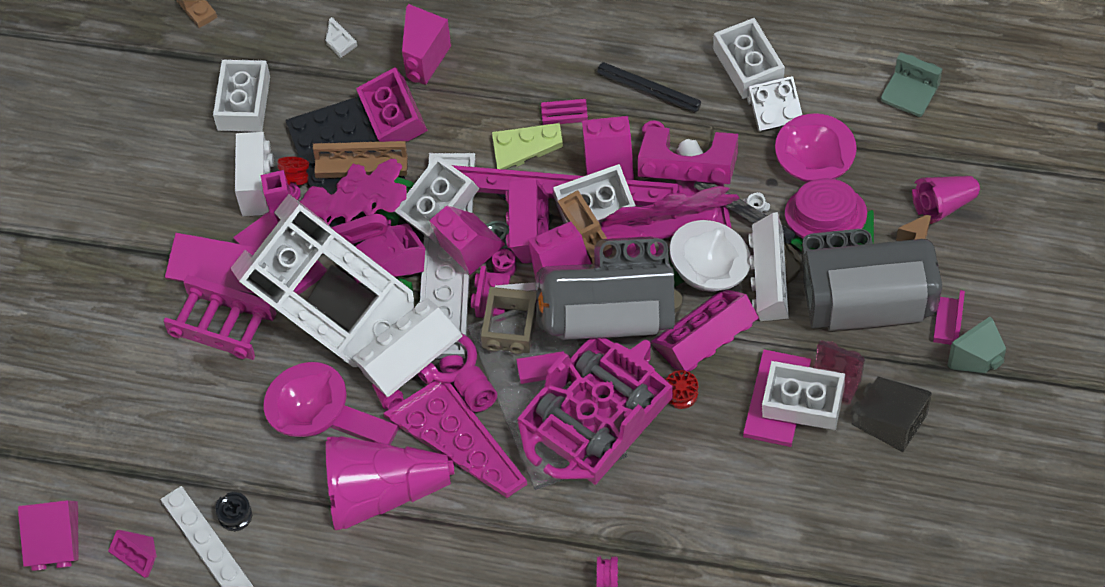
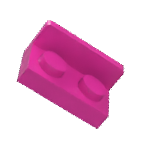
[471,266,511,320]

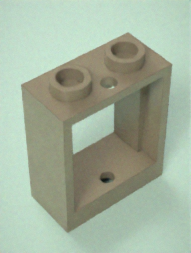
[481,287,538,354]

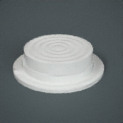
[669,220,750,292]

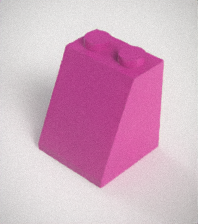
[402,4,451,85]
[582,116,634,180]
[429,205,505,275]
[528,221,591,280]
[18,500,79,571]

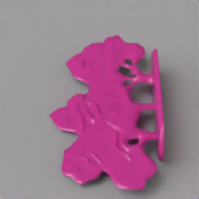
[601,186,740,239]

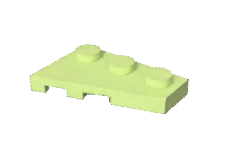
[492,123,563,169]

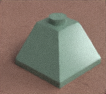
[947,317,1006,373]

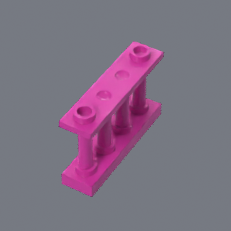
[163,275,277,360]

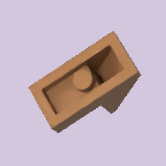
[176,0,217,28]
[896,215,931,241]

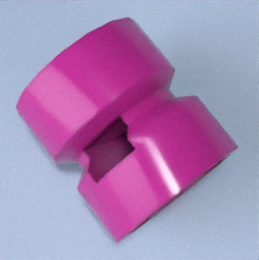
[454,366,498,412]

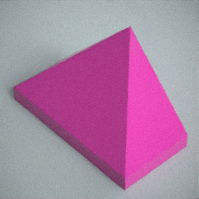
[108,530,157,578]

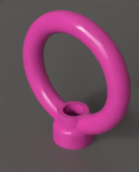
[417,333,477,385]

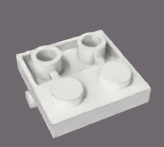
[747,76,802,132]

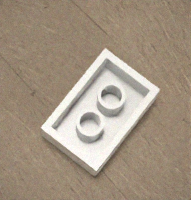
[713,18,785,99]
[213,60,270,132]
[235,132,274,216]
[395,155,479,244]
[553,164,635,226]
[762,361,845,430]

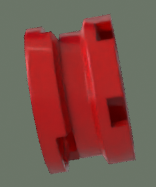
[277,156,309,185]
[666,370,699,409]

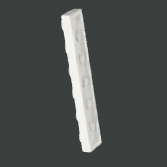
[161,486,253,587]

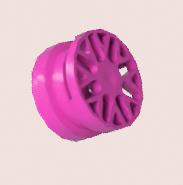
[597,556,618,587]

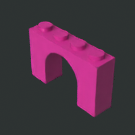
[638,126,738,184]
[261,170,308,278]

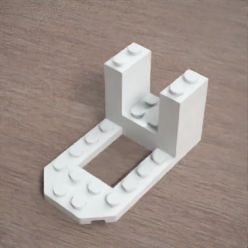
[231,194,414,367]

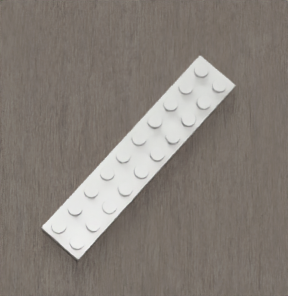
[420,153,476,359]

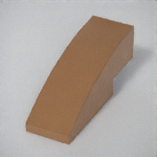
[557,190,612,264]

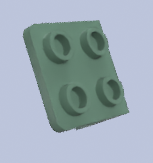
[881,52,942,117]

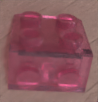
[813,340,865,404]

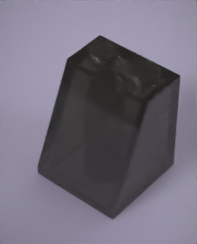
[306,264,377,332]
[850,377,932,452]

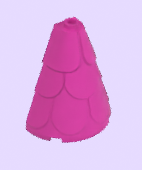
[326,436,455,530]

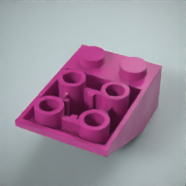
[353,224,425,283]

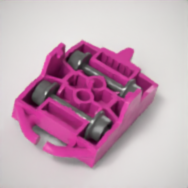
[517,338,672,485]

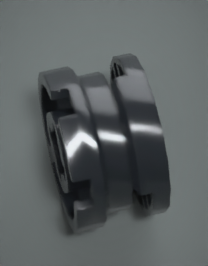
[215,492,253,532]

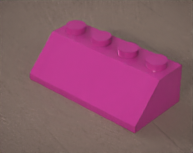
[651,289,759,371]

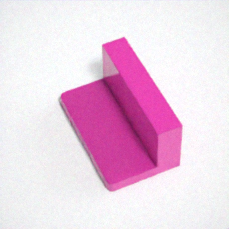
[933,290,965,345]

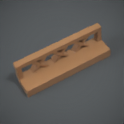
[313,141,408,178]

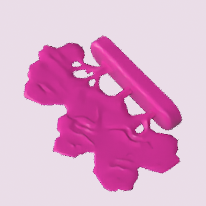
[300,159,407,254]

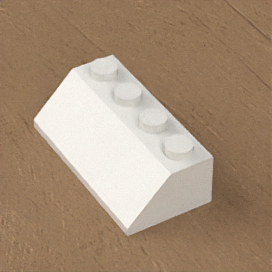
[749,212,789,321]
[353,298,463,397]

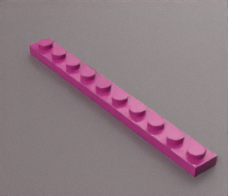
[452,165,678,206]

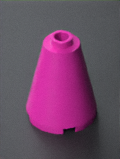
[912,176,980,224]

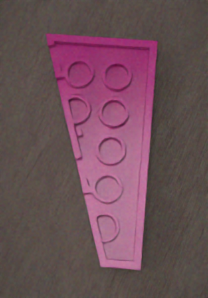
[383,381,527,498]

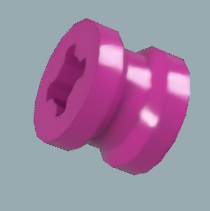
[492,249,516,277]

